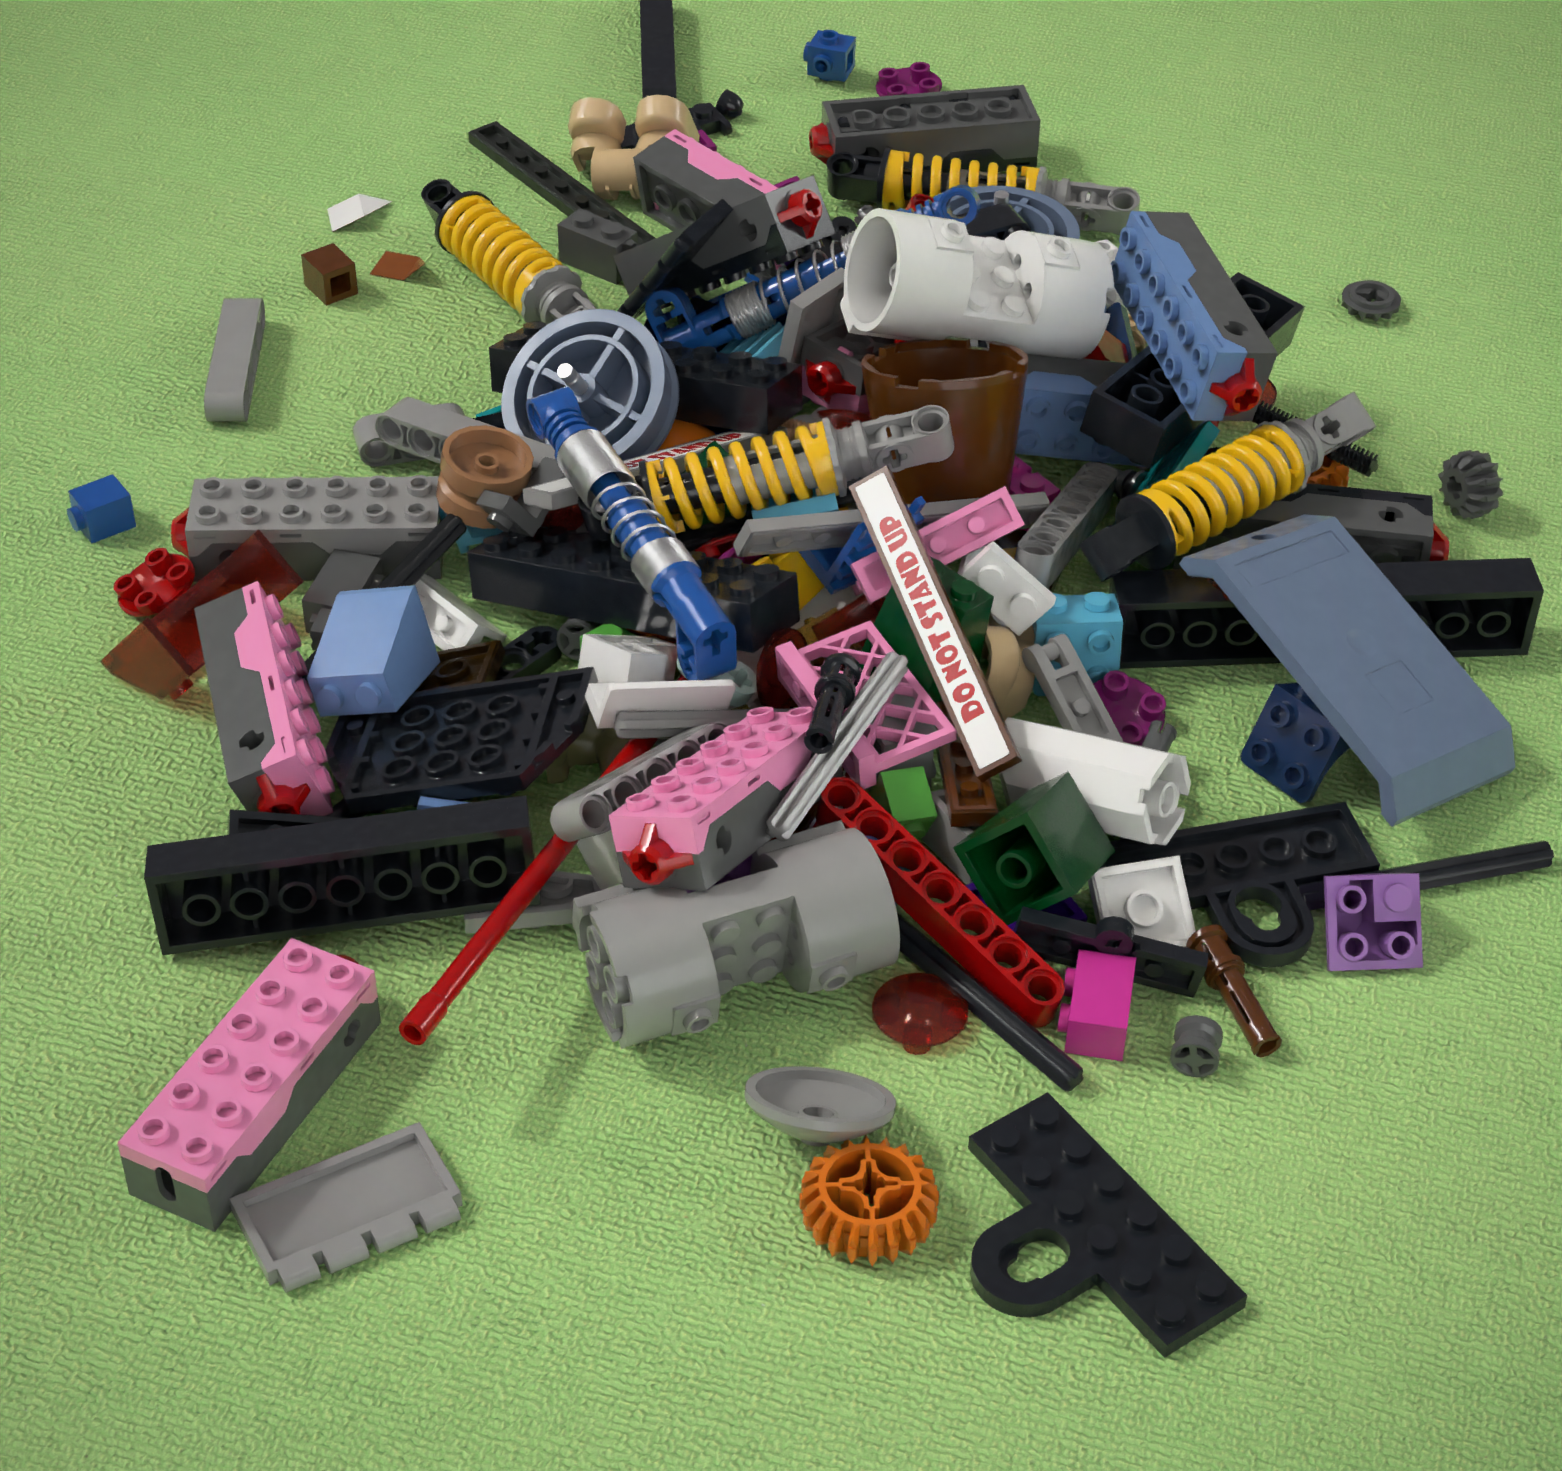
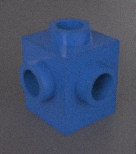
[803,30,856,82]

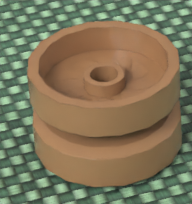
[436,425,534,529]

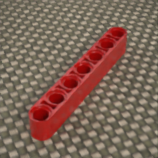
[815,777,1065,1028]

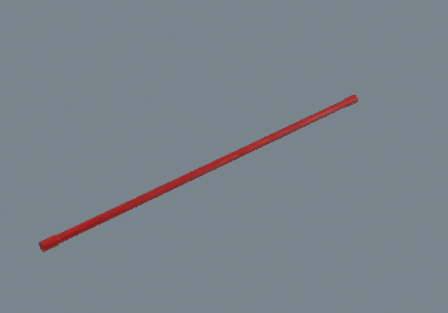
[399,674,687,1045]

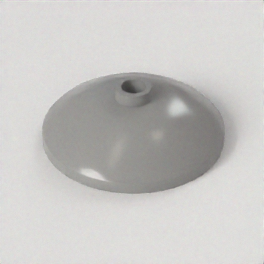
[744,1066,896,1147]

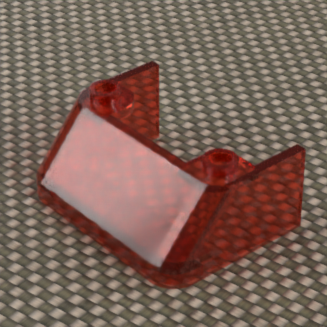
[100,529,304,701]

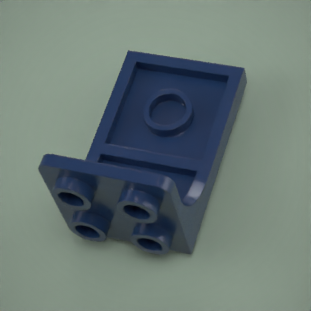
[1240,683,1350,803]

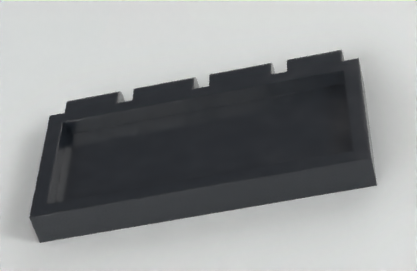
[617,199,734,319]

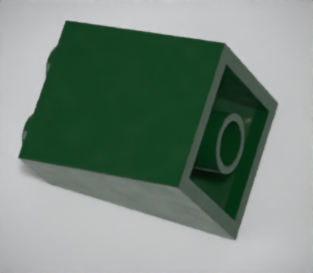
[860,556,994,710]
[953,771,1115,925]

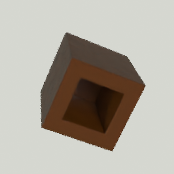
[301,243,358,306]

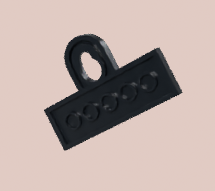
[1100,802,1380,968]
[968,1092,1247,1358]

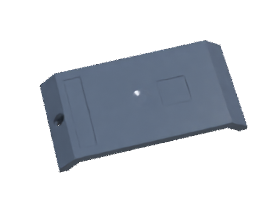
[1179,514,1516,827]

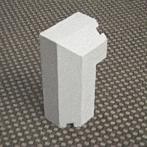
[999,717,1191,846]

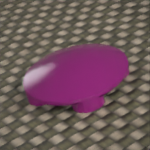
[876,62,942,97]
[1093,670,1166,746]

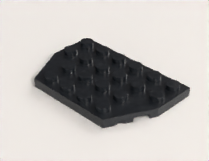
[325,666,598,814]

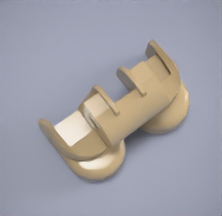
[568,94,700,200]
[980,612,1035,721]

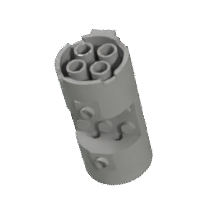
[572,820,900,1049]

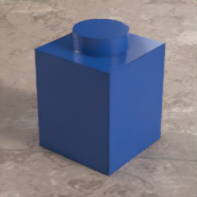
[67,474,136,544]

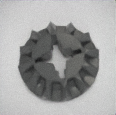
[1341,280,1401,322]

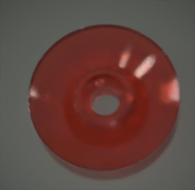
[756,627,808,709]

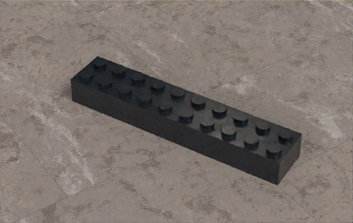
[1109,558,1544,669]

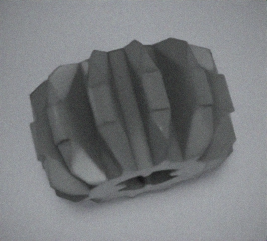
[1438,450,1503,519]

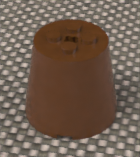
[862,338,1028,505]

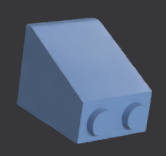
[307,585,440,717]

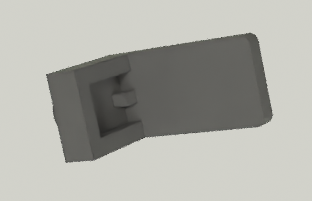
[476,457,566,537]

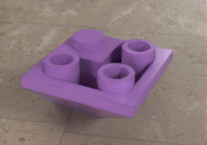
[1324,873,1423,971]

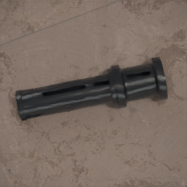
[804,653,862,754]

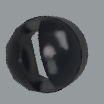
[715,89,744,120]

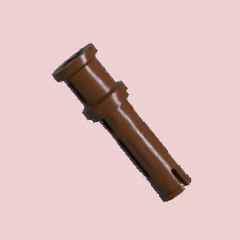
[1186,924,1282,1057]

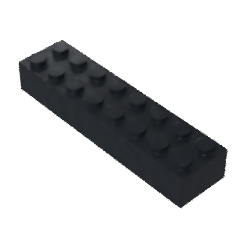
[1079,272,1305,469]
[489,321,803,435]
[467,527,800,653]
[144,795,541,955]

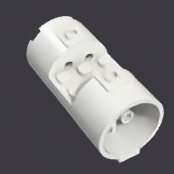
[840,208,1114,359]

